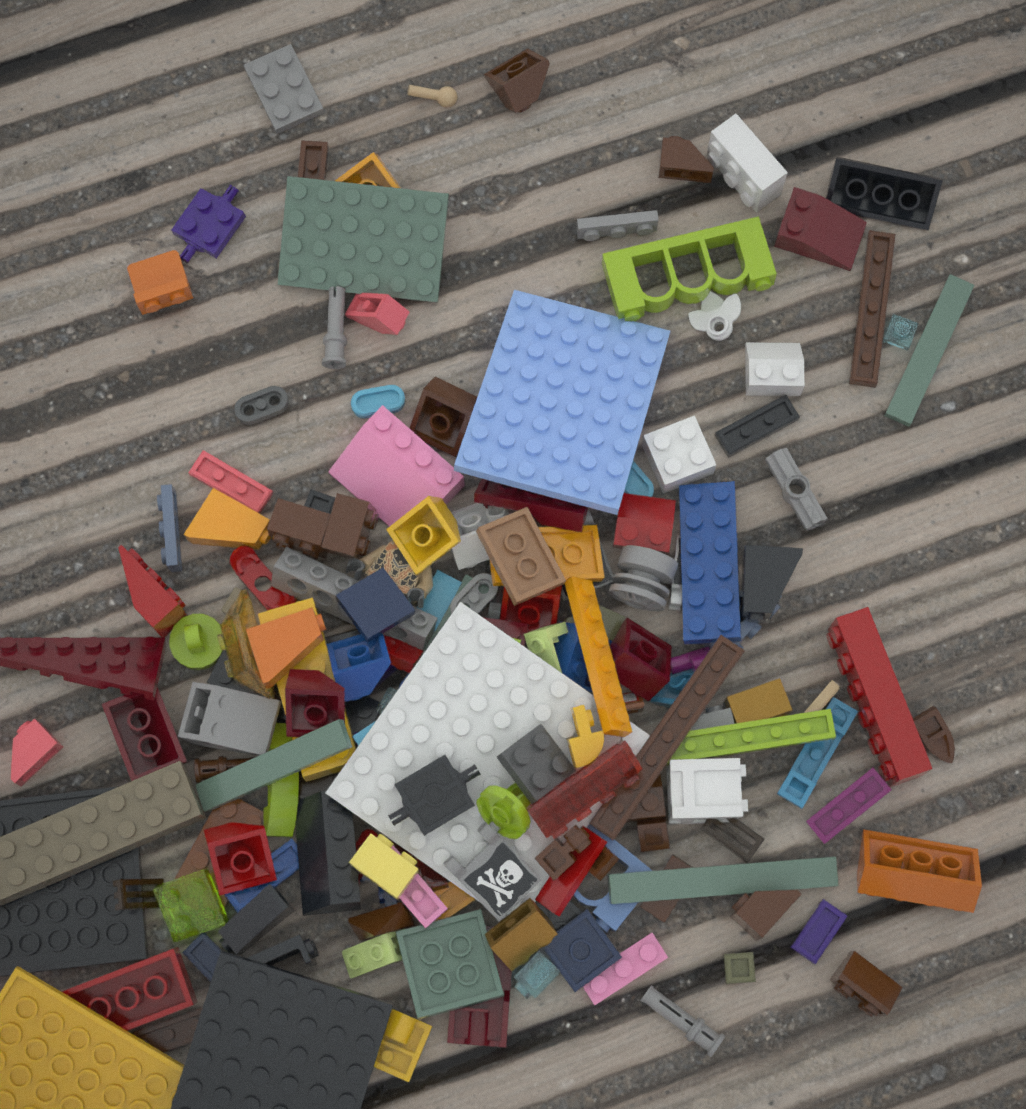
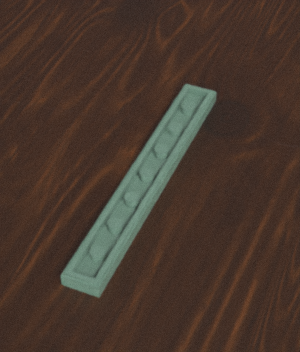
[607,856,839,904]

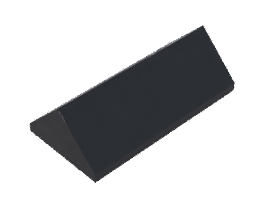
[826,157,943,230]

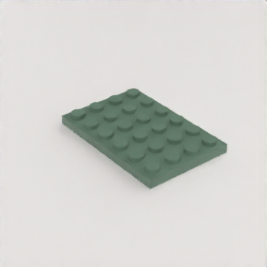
[277,176,449,302]

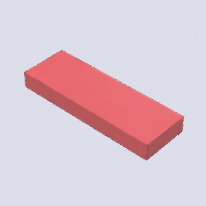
[188,450,273,514]

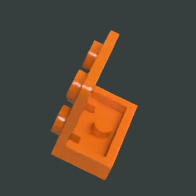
[127,250,193,315]

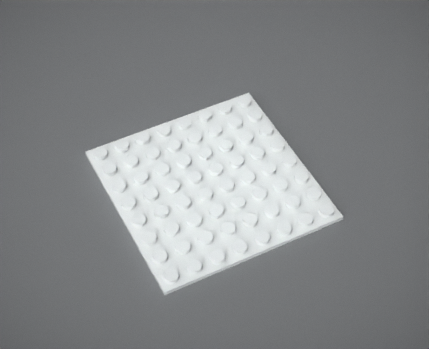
[326,602,650,919]

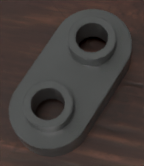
[234,386,289,425]

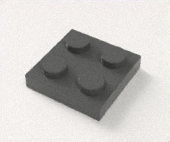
[497,724,576,804]

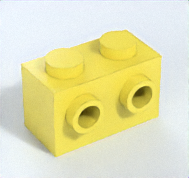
[349,834,419,900]

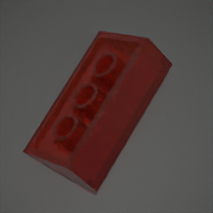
[526,740,643,839]

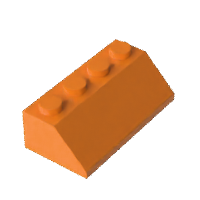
[857,829,982,913]

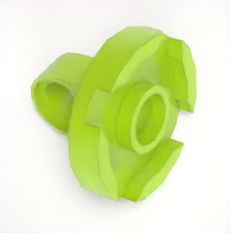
[169,614,226,670]
[476,783,531,839]

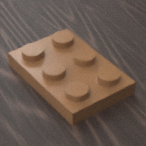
[476,507,566,606]

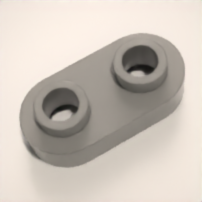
[450,573,498,614]

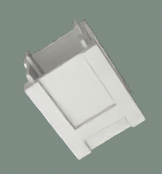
[666,758,748,825]

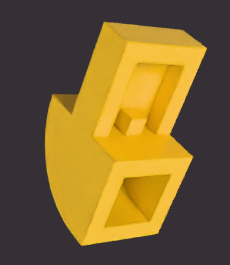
[566,705,604,768]

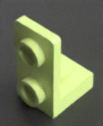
[524,622,568,673]
[342,929,404,978]

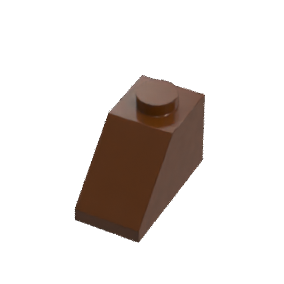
[658,136,714,183]

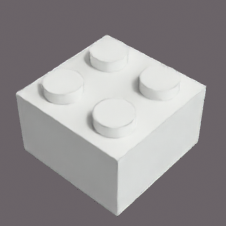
[642,416,716,494]

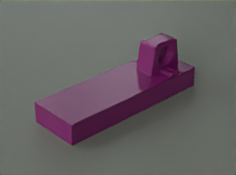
[806,767,892,844]

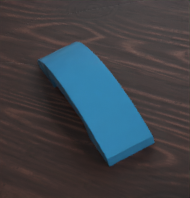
[777,697,858,809]

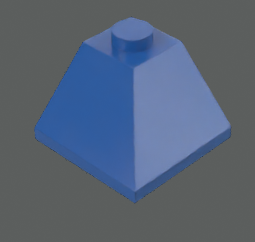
[326,634,391,702]

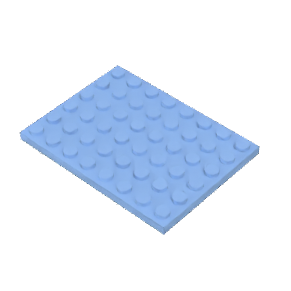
[454,290,670,515]

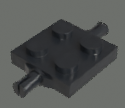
[388,755,481,836]

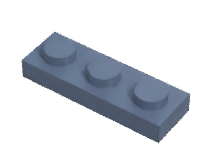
[157,484,182,572]

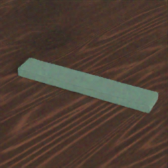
[884,274,975,427]
[195,719,352,812]

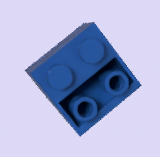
[553,622,612,696]

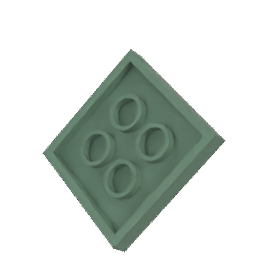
[396,909,504,1020]

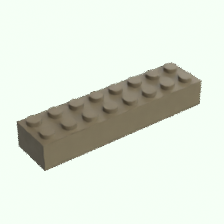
[0,761,206,906]

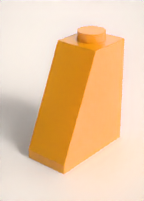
[184,488,271,550]

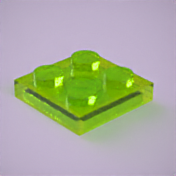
[152,868,229,943]

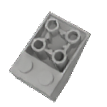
[178,682,281,756]

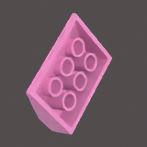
[328,405,465,527]

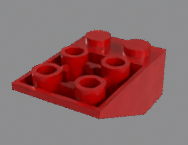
[118,545,188,637]

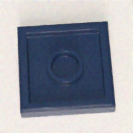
[336,568,415,643]
[542,909,622,992]

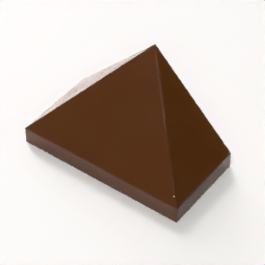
[348,902,414,941]

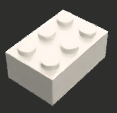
[706,114,788,213]

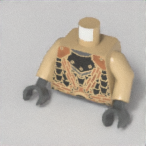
[345,540,433,608]

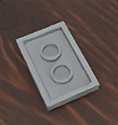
[244,44,324,134]

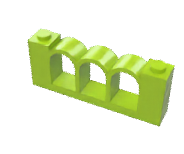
[602,216,777,322]

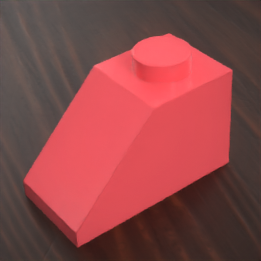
[345,293,410,335]
[11,719,63,787]

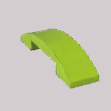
[263,723,299,837]

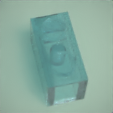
[514,951,560,1000]

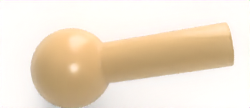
[408,85,458,108]

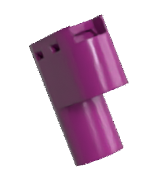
[670,646,710,675]

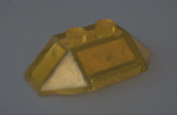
[217,589,277,700]

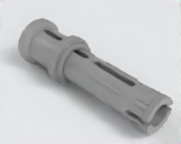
[322,286,347,369]
[640,985,725,1058]

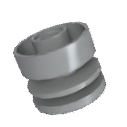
[608,545,678,612]

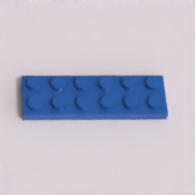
[679,481,741,644]

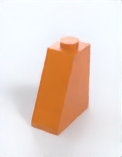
[246,607,326,689]

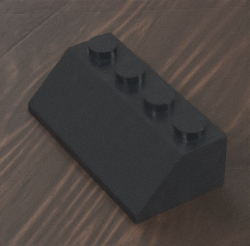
[295,790,361,916]

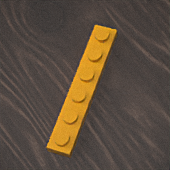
[565,576,632,737]

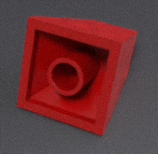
[204,822,277,895]

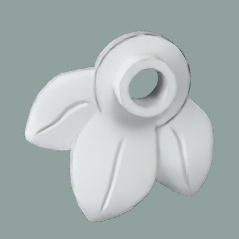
[688,291,741,341]

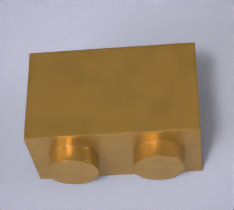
[724,678,792,724]
[485,898,558,971]

